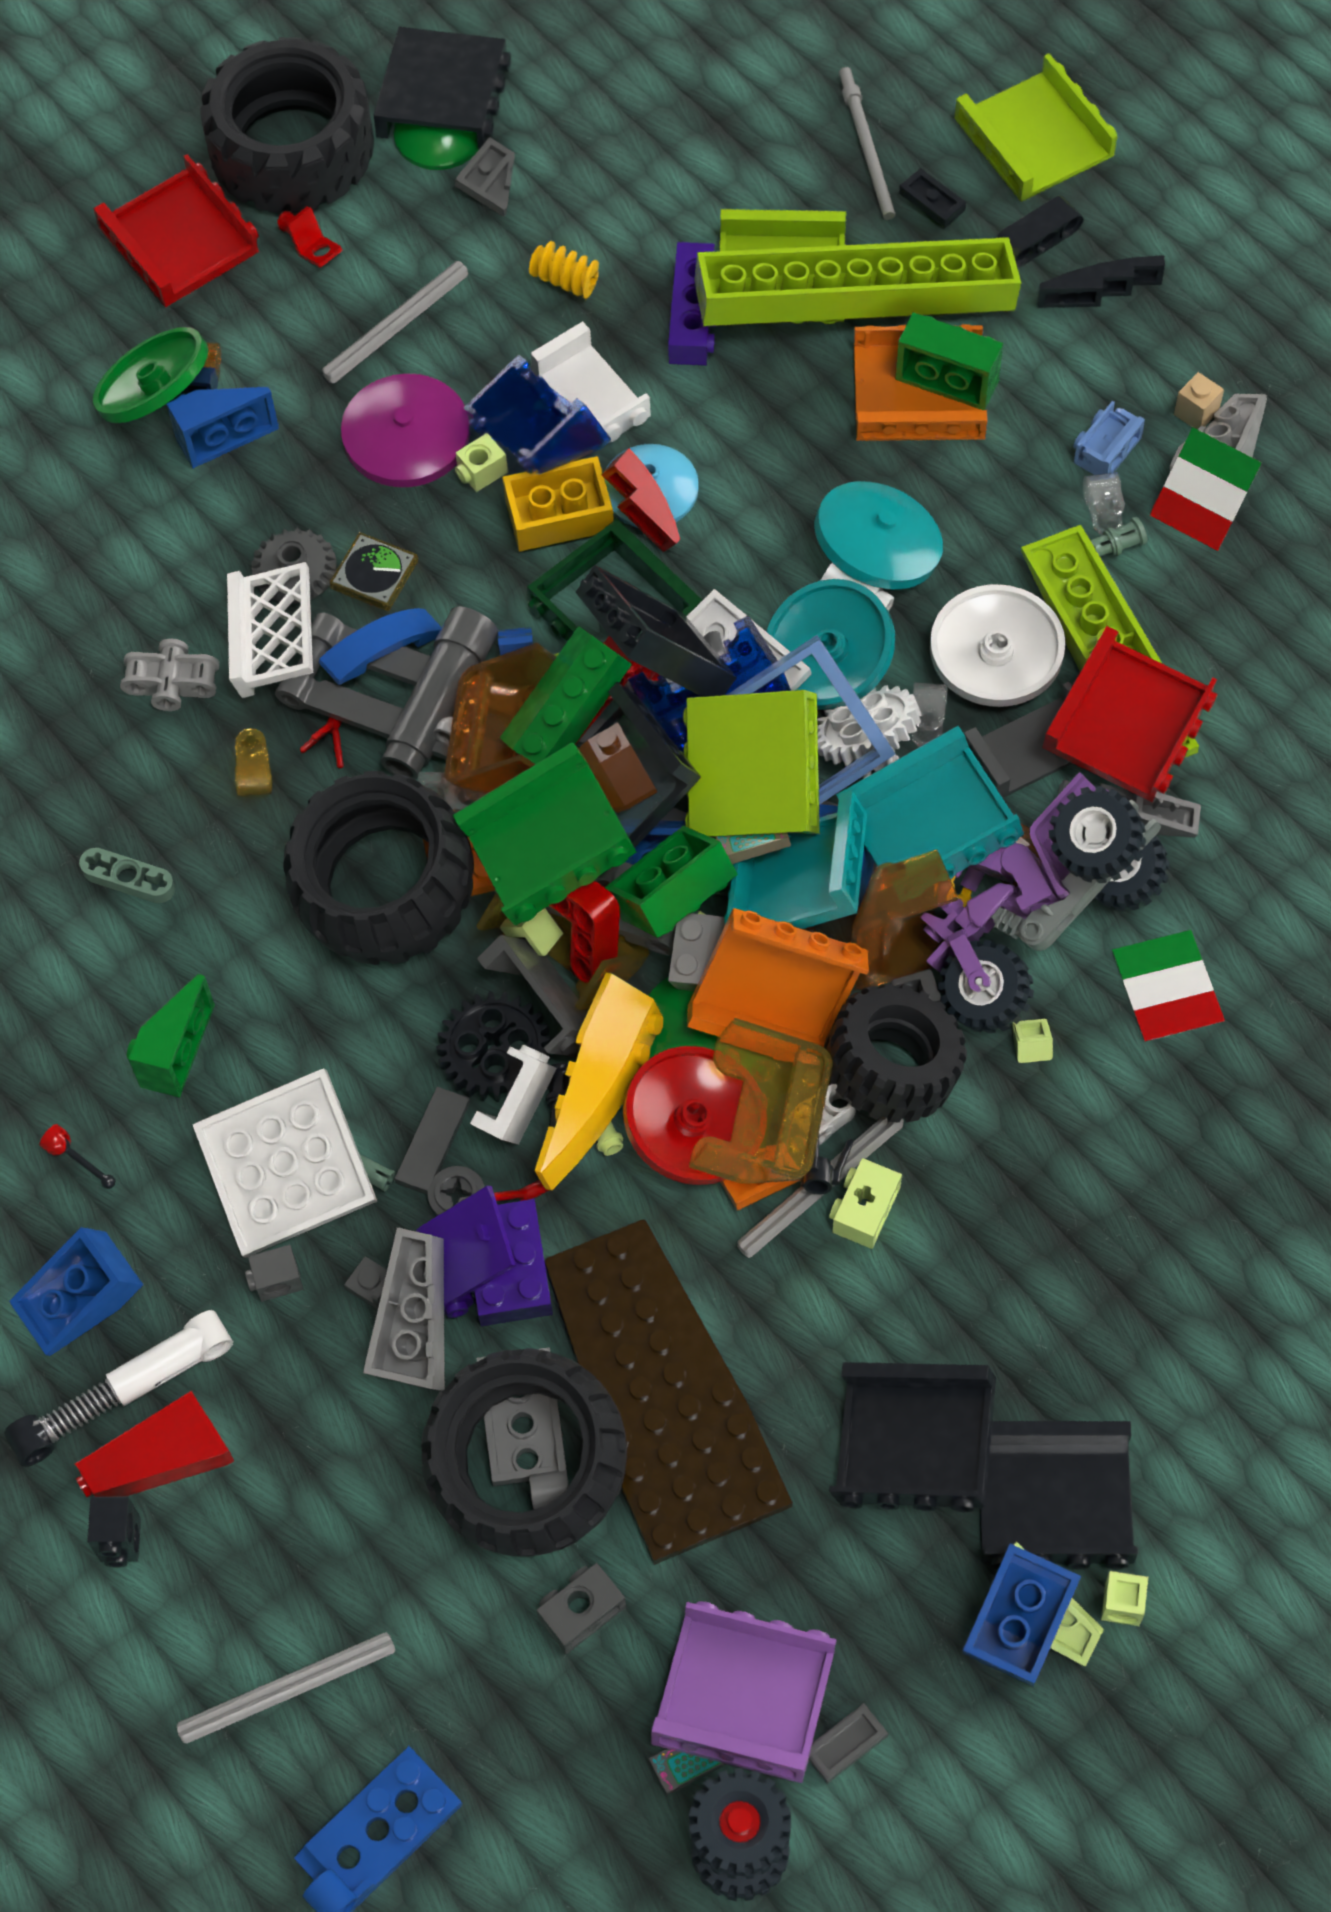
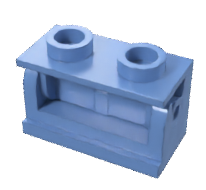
[1073,401,1145,482]

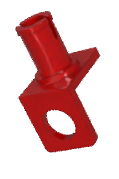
[277,207,342,267]

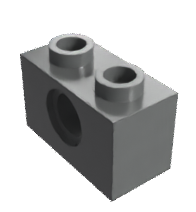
[537,1563,626,1655]

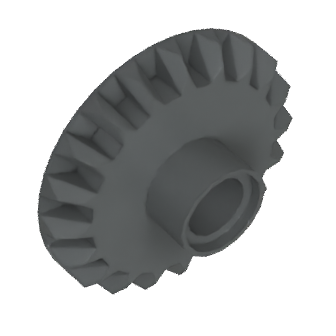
[251,527,337,603]

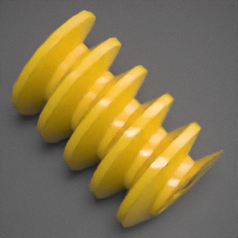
[529,241,599,300]

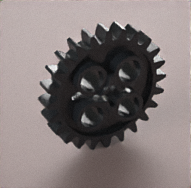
[436,991,551,1102]

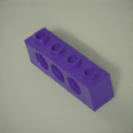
[668,242,716,366]

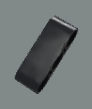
[996,195,1084,268]

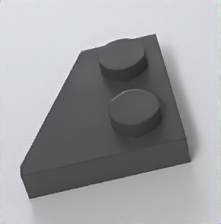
[454,137,515,217]

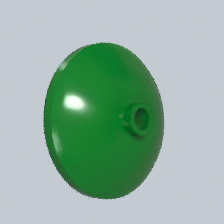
[393,123,479,170]

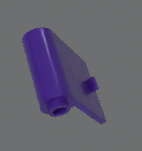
[415,1186,516,1318]

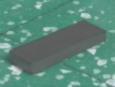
[395,1087,470,1195]

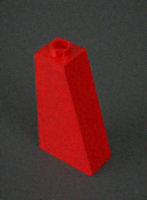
[75,1391,234,1497]

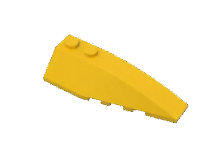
[535,973,664,1191]

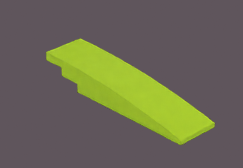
[1021,525,1199,758]

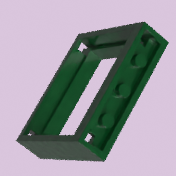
[527,519,703,642]

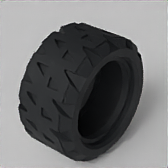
[200,37,374,213]

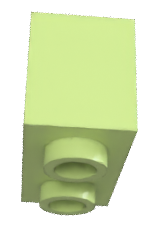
[829,1158,902,1249]

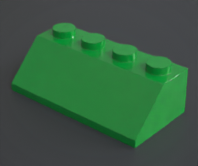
[500,626,632,765]

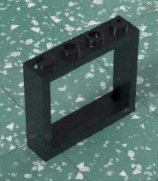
[576,565,737,697]

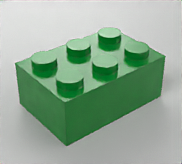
[895,312,1003,410]
[605,825,738,938]

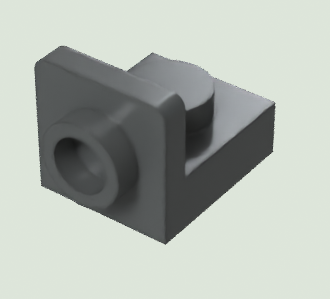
[344,1256,387,1310]

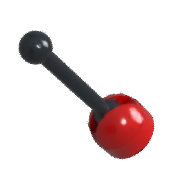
[39,1124,116,1189]

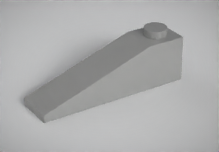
[1169,394,1267,472]

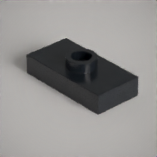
[899,168,966,228]

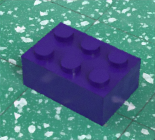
[474,1199,553,1327]

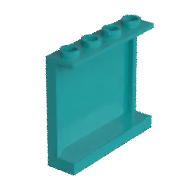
[836,726,1024,904]
[724,790,867,929]

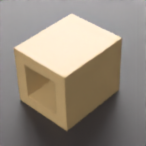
[1174,372,1224,429]

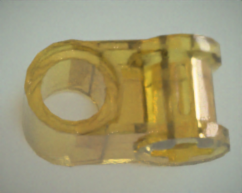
[235,728,272,796]

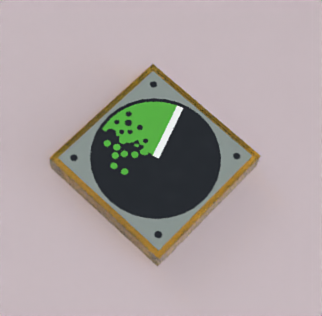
[329,532,419,612]

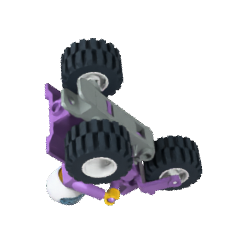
[920,772,1170,1034]

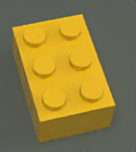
[502,456,614,552]

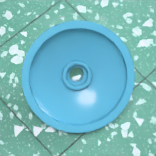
[604,444,699,528]

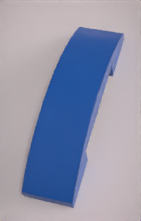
[319,608,442,685]
[498,627,535,661]

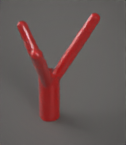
[300,717,344,769]
[494,1179,549,1201]

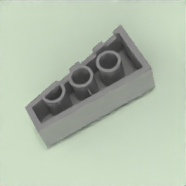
[363,1228,445,1391]

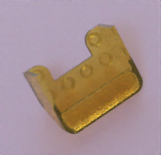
[689,1018,832,1184]

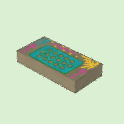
[715,833,791,864]

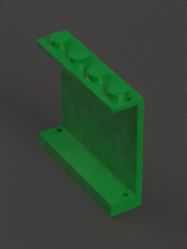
[453,742,637,926]

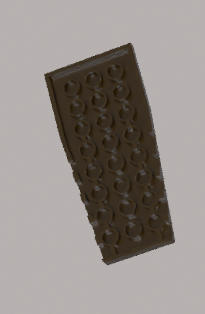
[545,1219,793,1565]

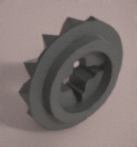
[428,1166,484,1215]

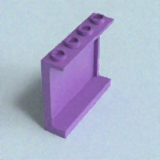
[651,1601,836,1783]

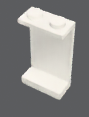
[531,322,651,448]

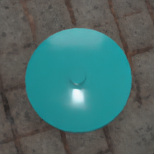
[814,481,943,589]
[766,579,895,710]

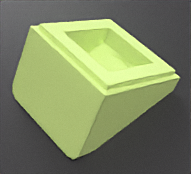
[1012,1019,1053,1063]

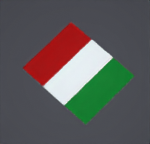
[1150,427,1262,551]
[1112,930,1225,1041]

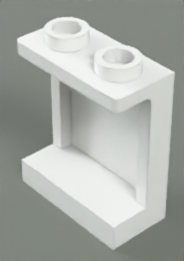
[470,1044,557,1145]

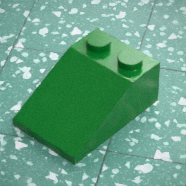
[127,974,215,1098]

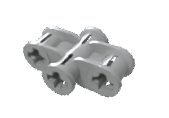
[120,639,220,711]

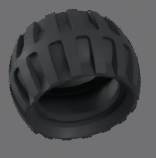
[283,771,474,965]
[421,1348,627,1557]

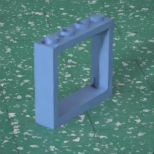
[727,635,895,805]

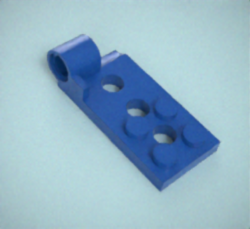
[294,1746,463,1912]

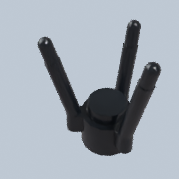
[798,1100,853,1195]

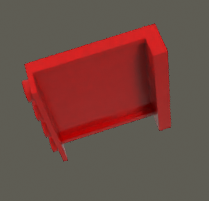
[93,154,259,308]
[1042,626,1218,803]

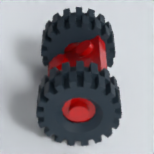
[689,1768,791,1901]

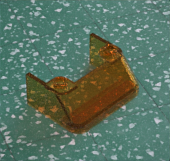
[445,643,556,794]
[851,849,958,990]

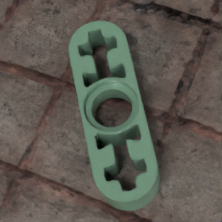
[79,848,175,903]

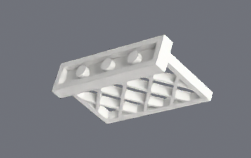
[227,562,313,698]

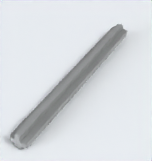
[322,261,468,383]
[737,1117,904,1258]
[177,1633,395,1743]

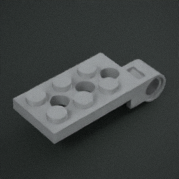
[477,1347,569,1509]

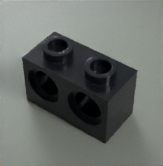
[87,1497,141,1567]

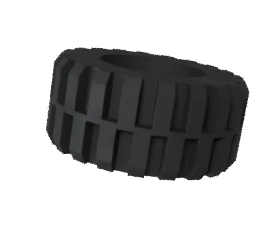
[823,984,967,1123]

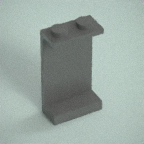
[964,682,1073,798]
[477,935,588,1057]

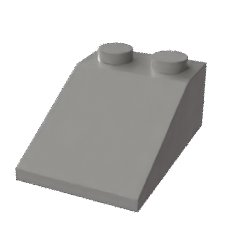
[668,913,725,991]

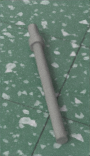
[839,67,895,220]

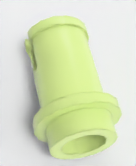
[596,1122,623,1156]

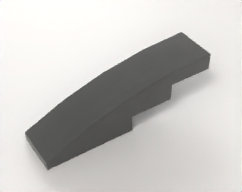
[1058,780,1201,838]

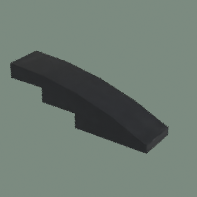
[1037,255,1165,308]

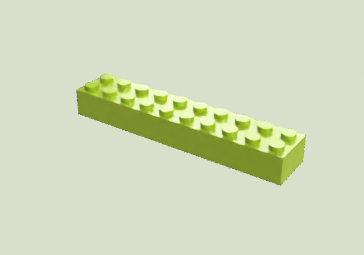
[694,238,1021,326]

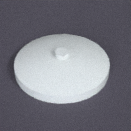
[930,585,1065,707]

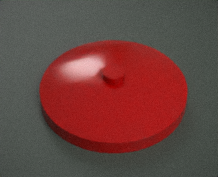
[623,1046,766,1185]

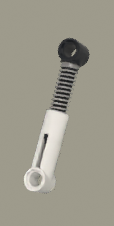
[4,1310,233,1467]

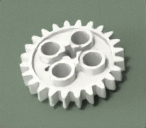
[817,685,921,766]

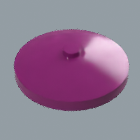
[341,374,470,487]

